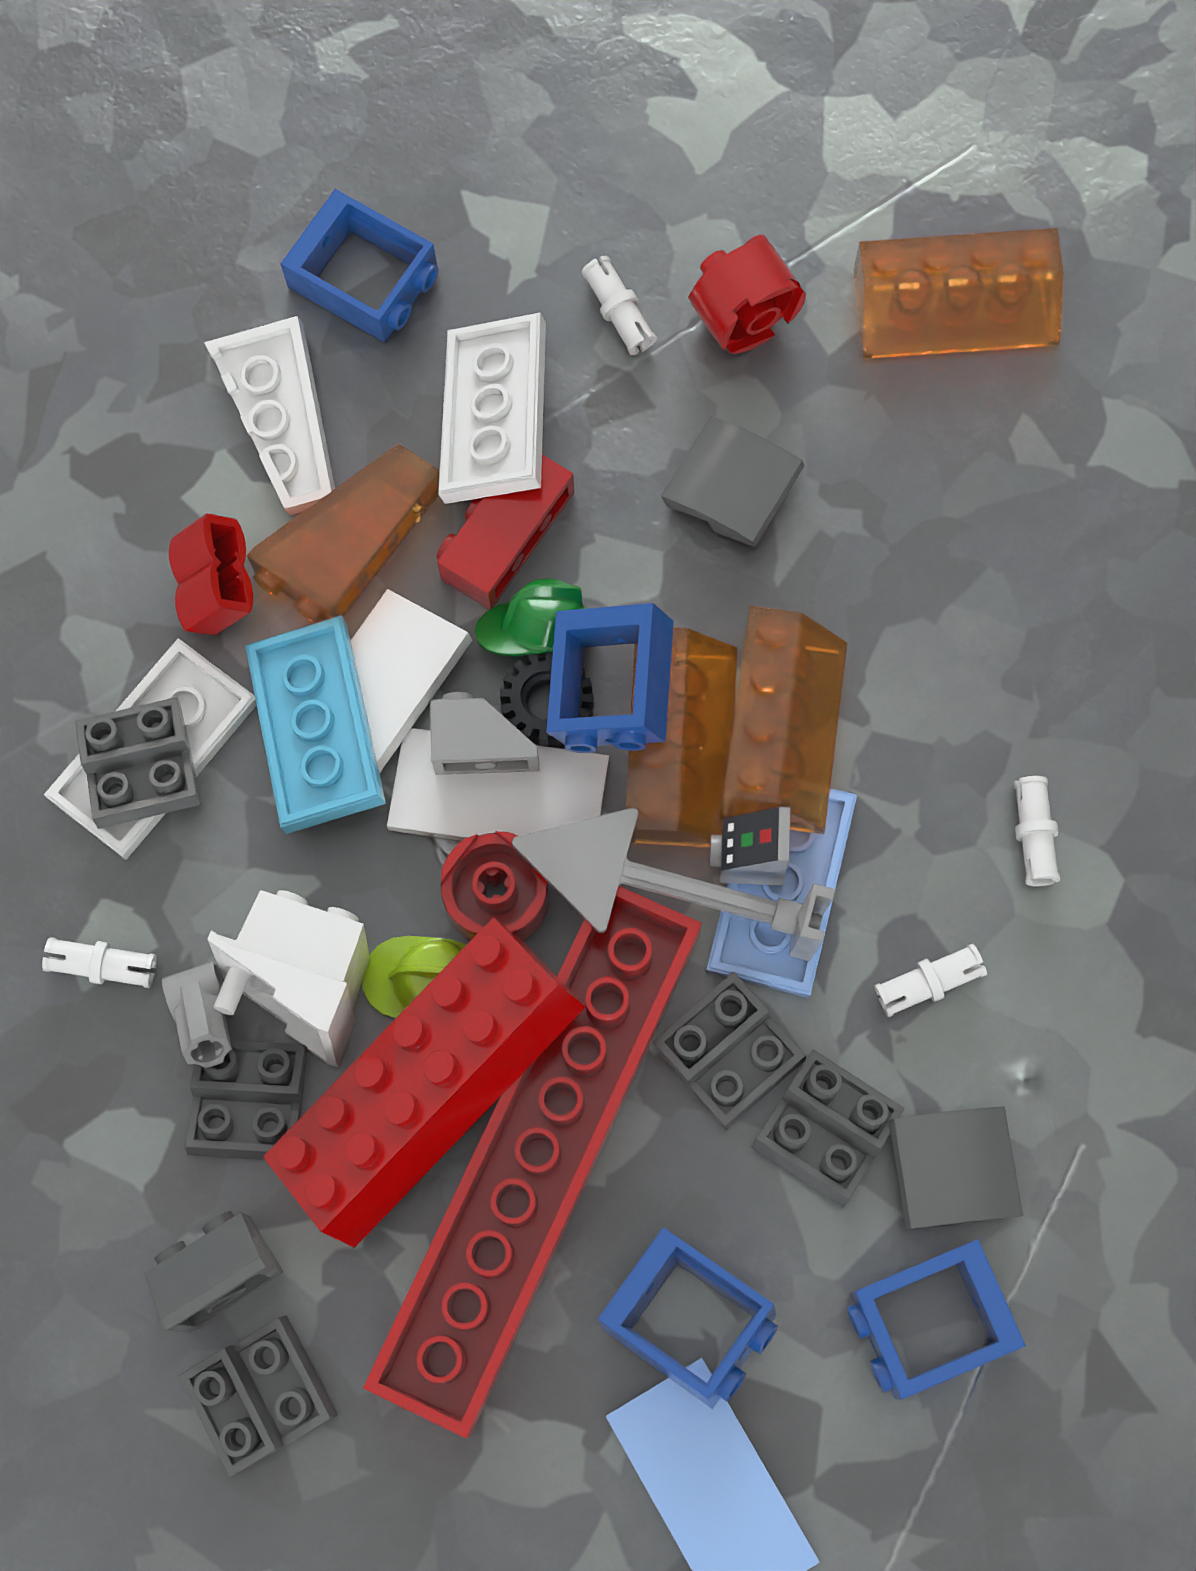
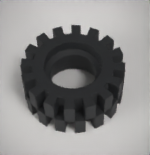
[500,652,594,748]

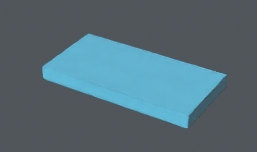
[245,615,386,834]

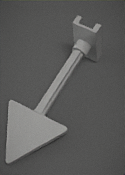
[512,808,835,961]

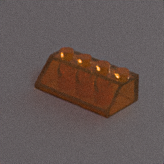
[853,228,1064,359]
[719,605,847,834]
[626,627,737,847]

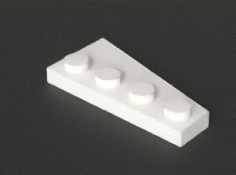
[204,316,338,516]

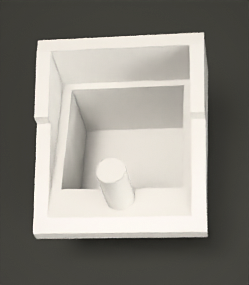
[207,890,370,1067]

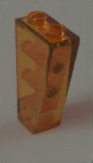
[247,443,440,623]

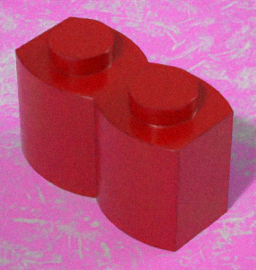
[169,513,253,636]

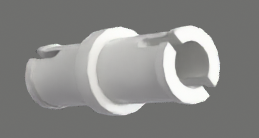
[582,256,657,355]
[1013,776,1060,886]
[42,937,157,988]
[874,943,987,1017]

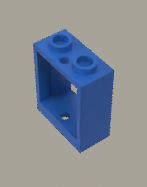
[280,189,439,343]
[546,603,674,753]
[598,1227,778,1409]
[846,1239,1026,1400]

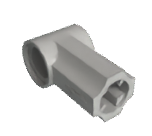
[162,961,232,1068]

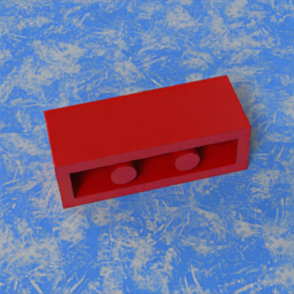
[436,454,575,610]

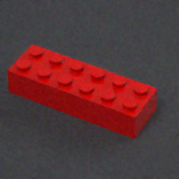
[263,917,586,1248]

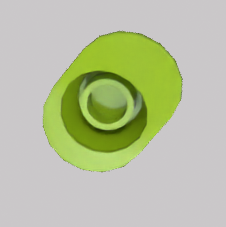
[362,936,467,1018]

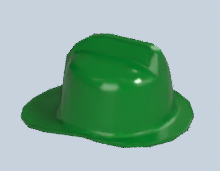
[474,578,587,656]

